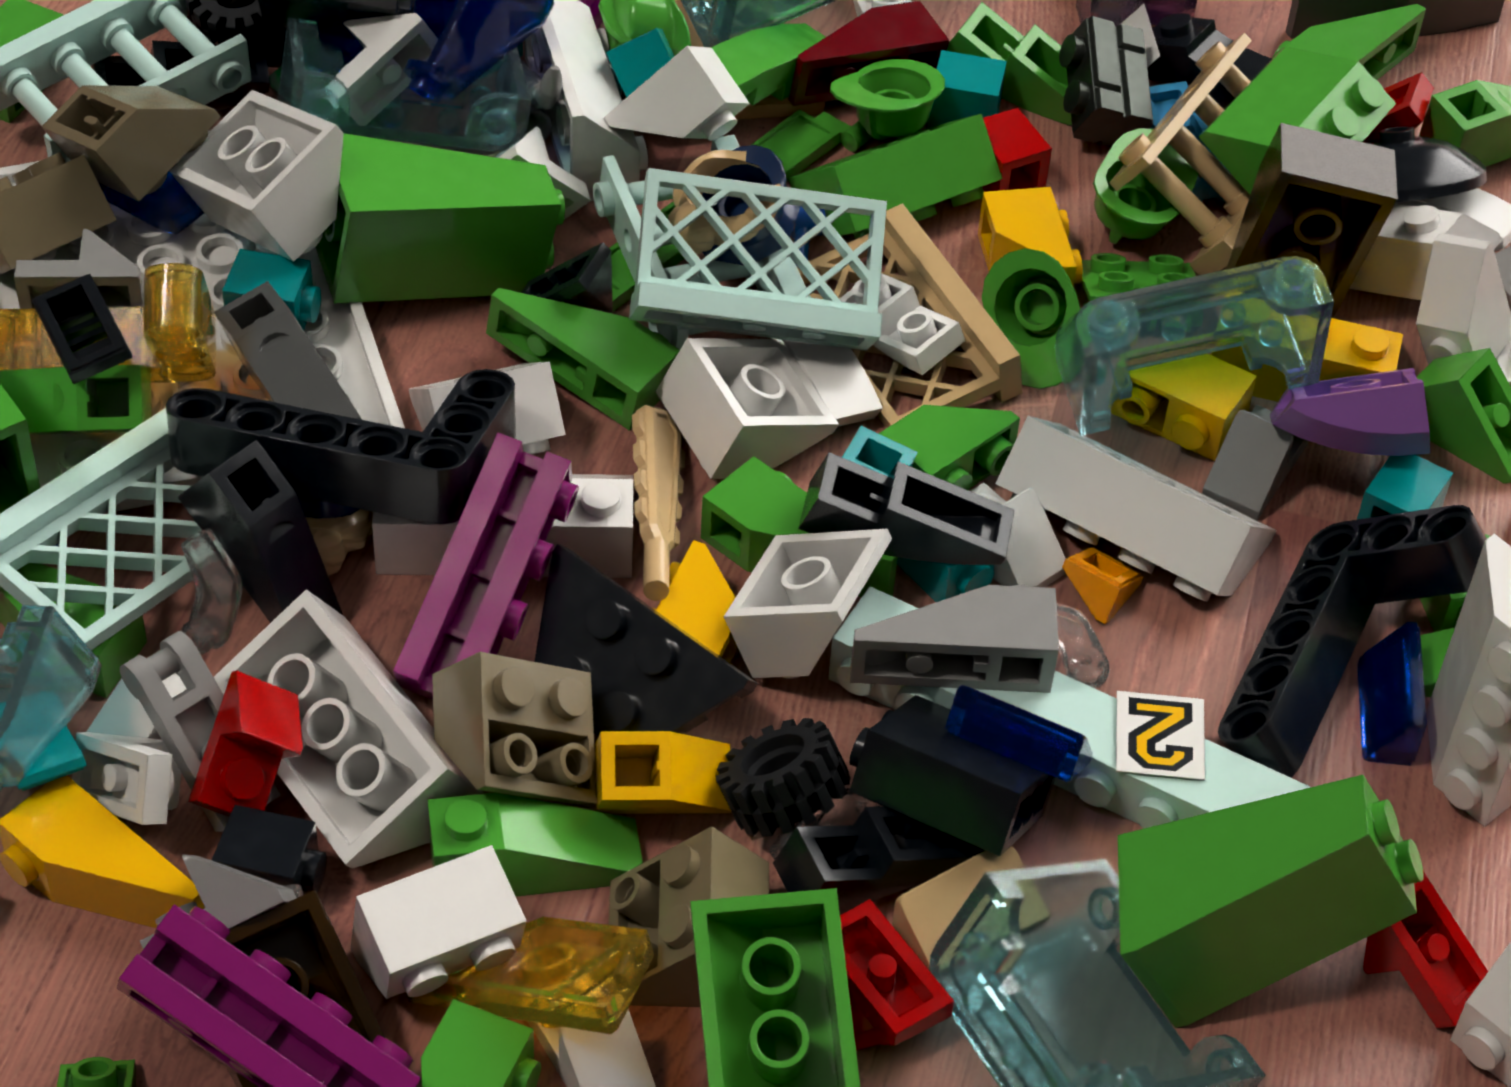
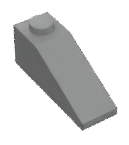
[850,585,1059,693]

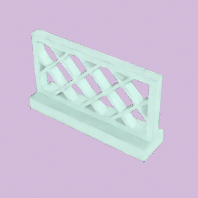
[629,168,887,351]
[0,408,223,656]

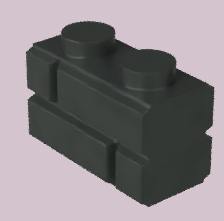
[1059,16,1153,147]

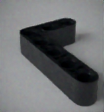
[166,369,516,525]
[1218,505,1487,778]

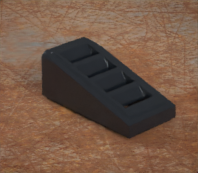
[31,274,133,385]

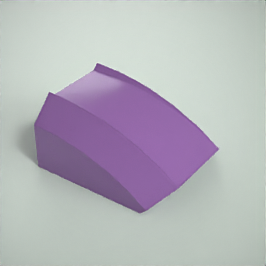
[1270,368,1431,456]

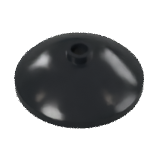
[1366,126,1487,202]

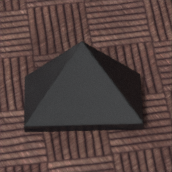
[521,242,613,313]

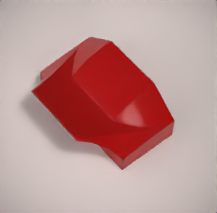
[840,899,954,1051]

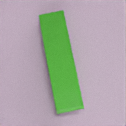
[712,23,826,106]

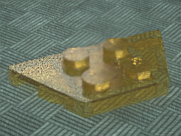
[406,916,654,1034]

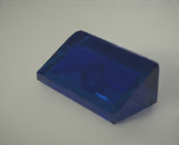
[1357,622,1427,766]
[944,685,1093,782]

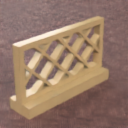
[797,203,1022,428]

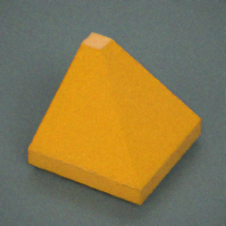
[1062,547,1144,624]

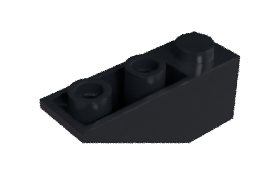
[178,440,344,623]

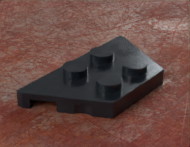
[534,544,758,737]

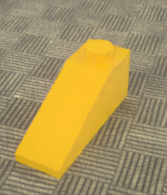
[0,775,205,928]

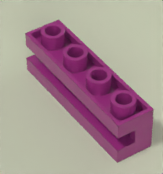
[393,432,579,700]
[117,904,421,1087]

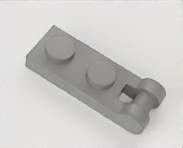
[120,631,281,832]

